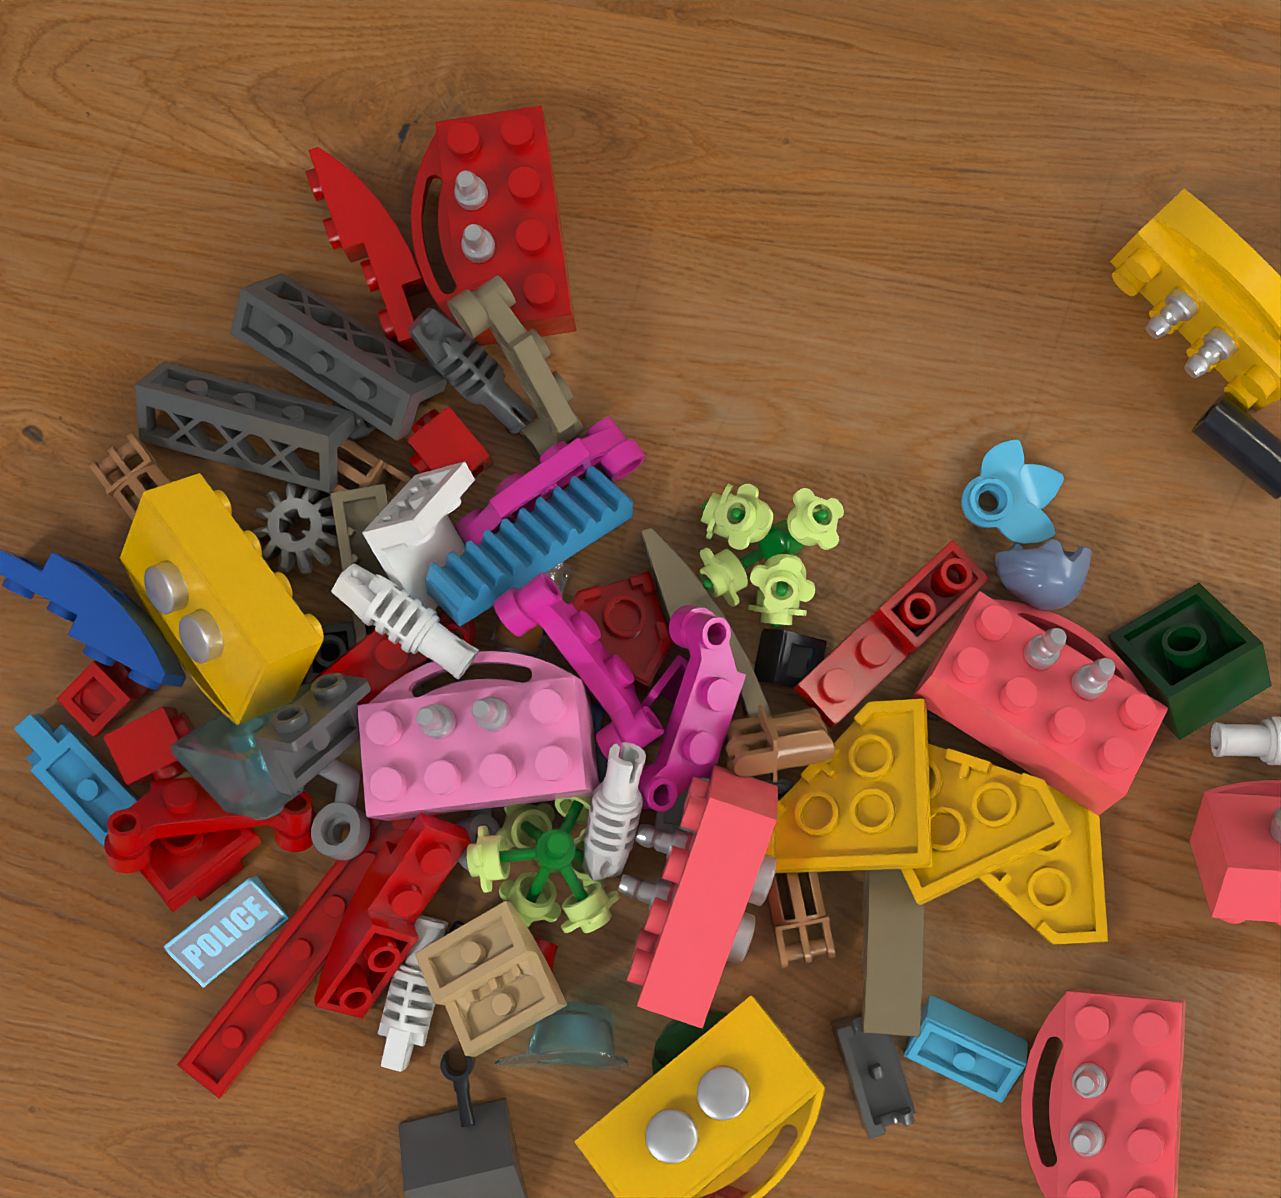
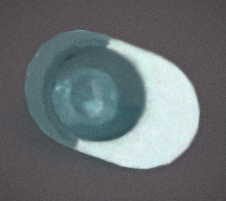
[495,1002,628,1069]

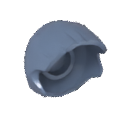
[995,539,1092,611]

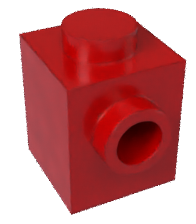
[407,406,494,479]
[103,706,198,785]

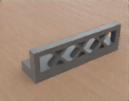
[230,273,447,440]
[135,362,355,493]

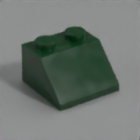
[1108,583,1272,740]

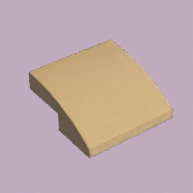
[415,901,567,1057]

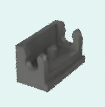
[831,1012,916,1139]

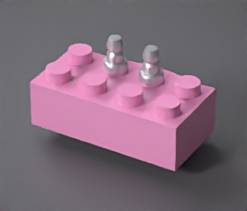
[357,651,599,821]

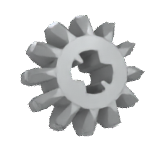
[253,482,339,574]

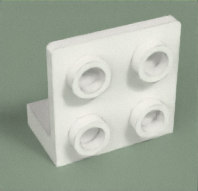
[362,461,475,610]

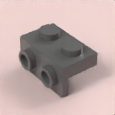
[253,673,371,795]

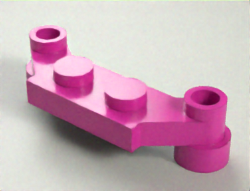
[454,417,646,546]
[493,572,664,760]
[638,605,746,812]

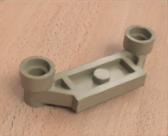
[447,275,584,463]

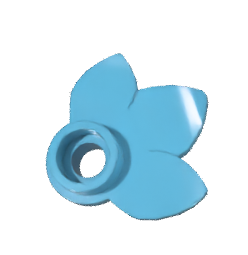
[961,440,1064,544]

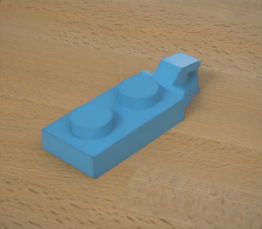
[14,713,140,846]

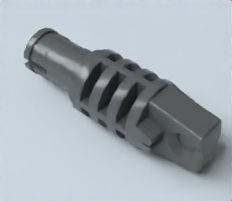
[407,307,535,434]

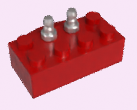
[411,105,577,346]

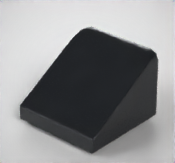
[754,629,827,689]

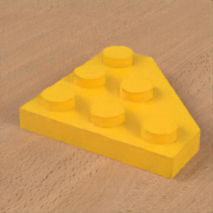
[765,699,932,873]
[901,744,1072,905]
[978,784,1108,944]

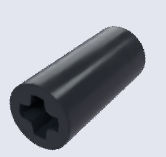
[1191,395,1281,499]

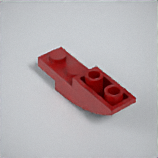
[305,147,427,352]
[793,540,989,728]
[314,813,471,1019]

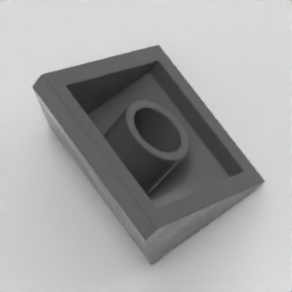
[399,1097,528,1198]

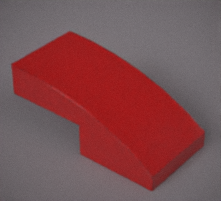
[56,660,152,738]

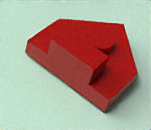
[551,571,673,692]
[139,827,262,912]

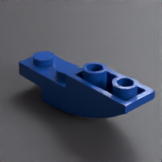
[0,549,186,690]

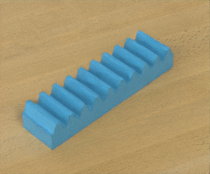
[425,465,633,627]

